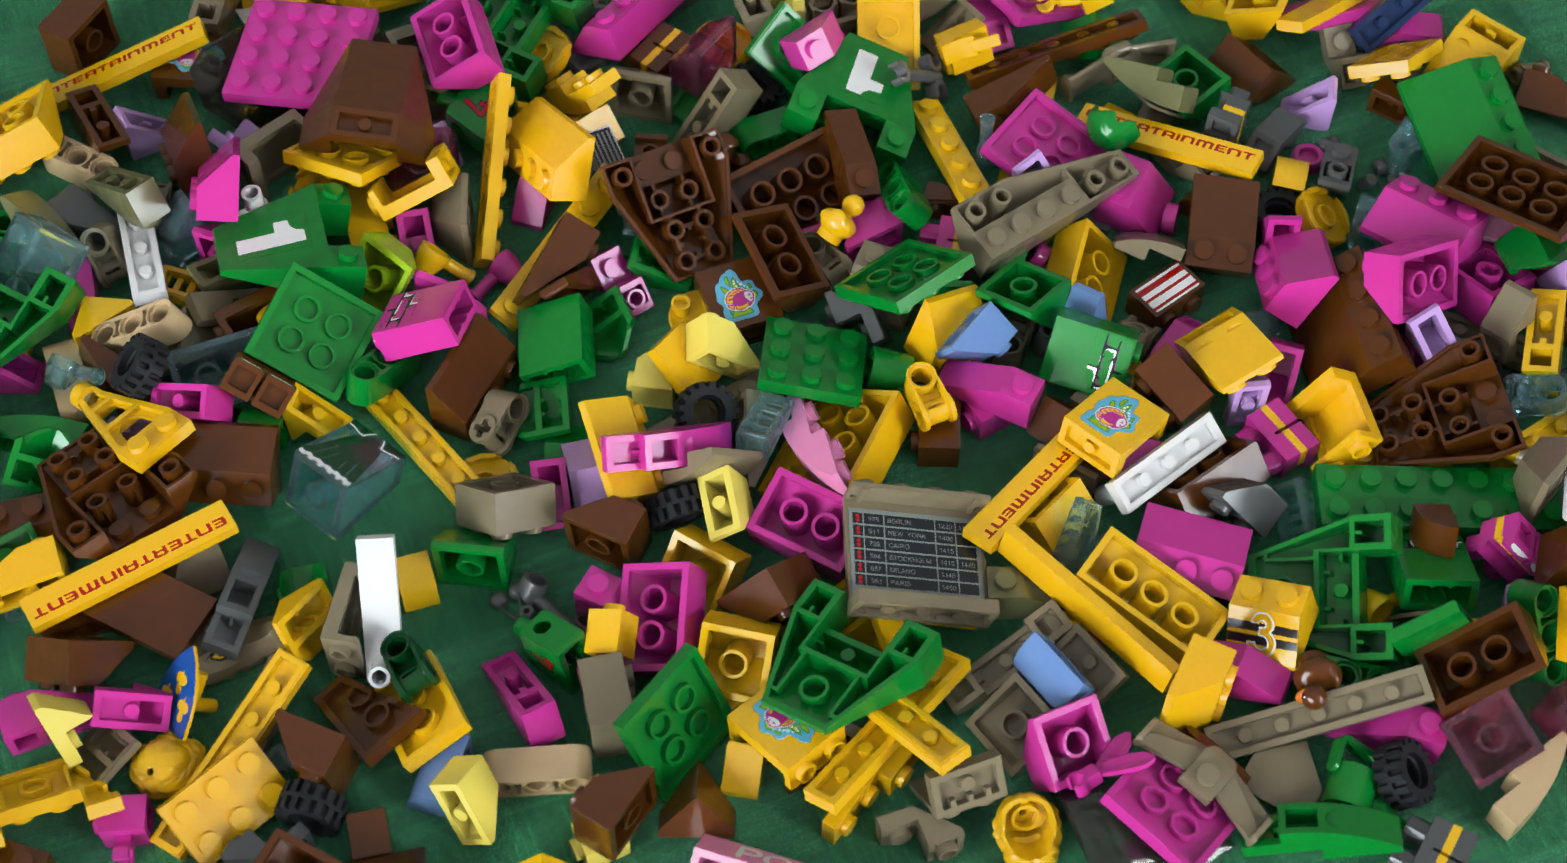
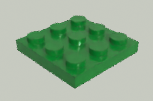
[834,239,976,315]
[242,262,383,404]
[756,316,867,408]
[612,643,732,802]

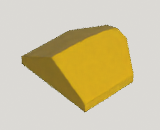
[272,578,333,661]

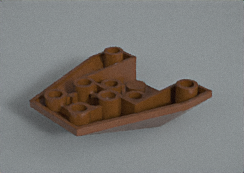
[298,38,435,166]
[599,126,734,283]
[1368,333,1528,466]
[37,428,198,559]

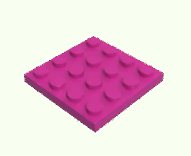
[221,0,380,110]

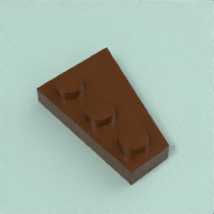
[313,675,429,768]

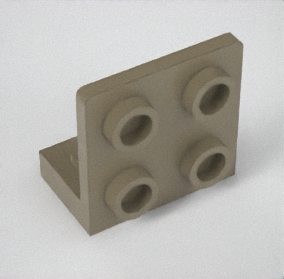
[909,749,1008,820]

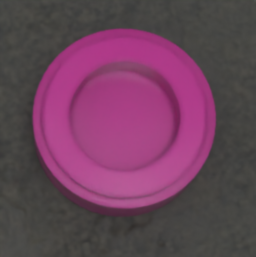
[1291,143,1324,175]
[1161,202,1181,236]

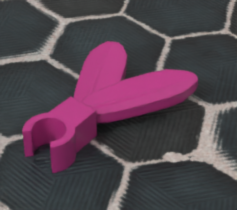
[1066,732,1156,798]

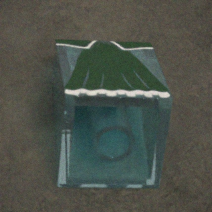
[285,419,406,541]

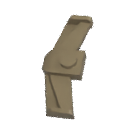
[1060,37,1176,103]
[1132,717,1273,847]

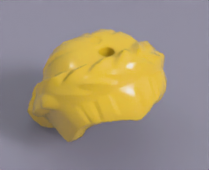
[129,729,207,800]
[992,792,1063,863]

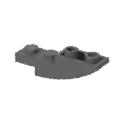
[200,536,282,661]

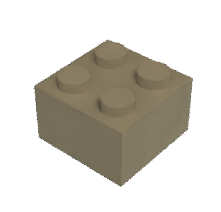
[455,472,557,540]
[577,651,636,760]

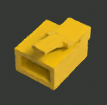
[933,17,1001,76]

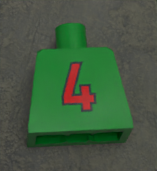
[436,84,518,154]
[513,609,592,696]

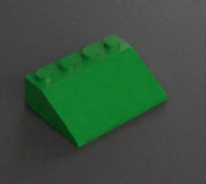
[1396,56,1541,184]

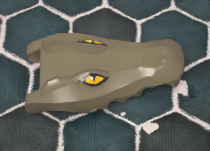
[162,614,286,685]

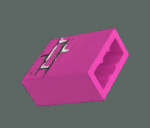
[371,279,478,362]

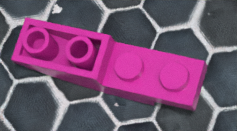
[601,421,732,473]

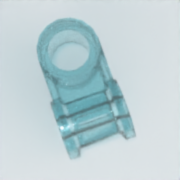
[1383,115,1424,175]
[1346,192,1378,251]
[1502,374,1567,418]

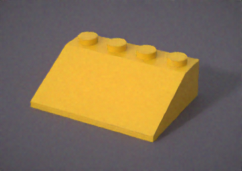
[0,79,64,185]
[757,389,915,496]

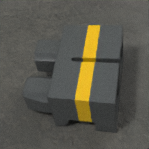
[1203,86,1251,144]
[1387,815,1480,863]

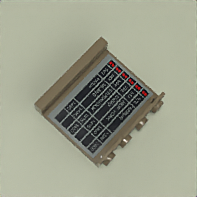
[842,479,1000,628]

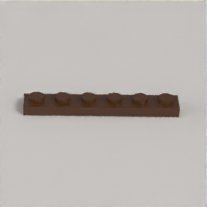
[963,8,1149,91]

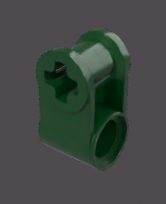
[380,630,441,704]

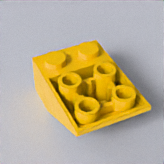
[1422,9,1526,76]
[1174,307,1284,394]

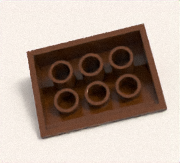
[730,126,843,231]
[1434,135,1567,244]
[1287,245,1417,395]

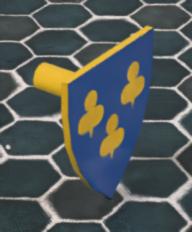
[158,646,218,741]

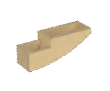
[1485,731,1567,841]

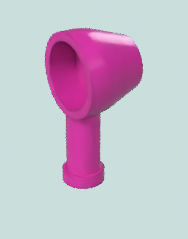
[470,249,522,303]

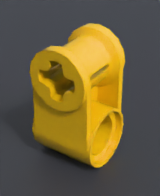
[903,362,958,432]

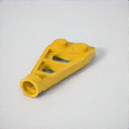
[70,381,196,474]

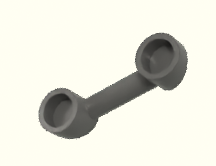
[518,570,588,636]

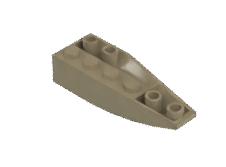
[950,149,1140,278]

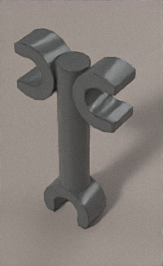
[888,54,949,100]

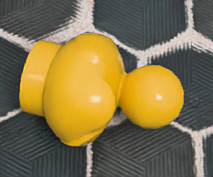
[816,194,865,247]

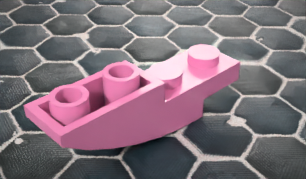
[780,396,853,496]

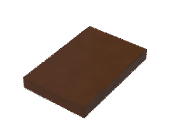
[82,572,218,661]

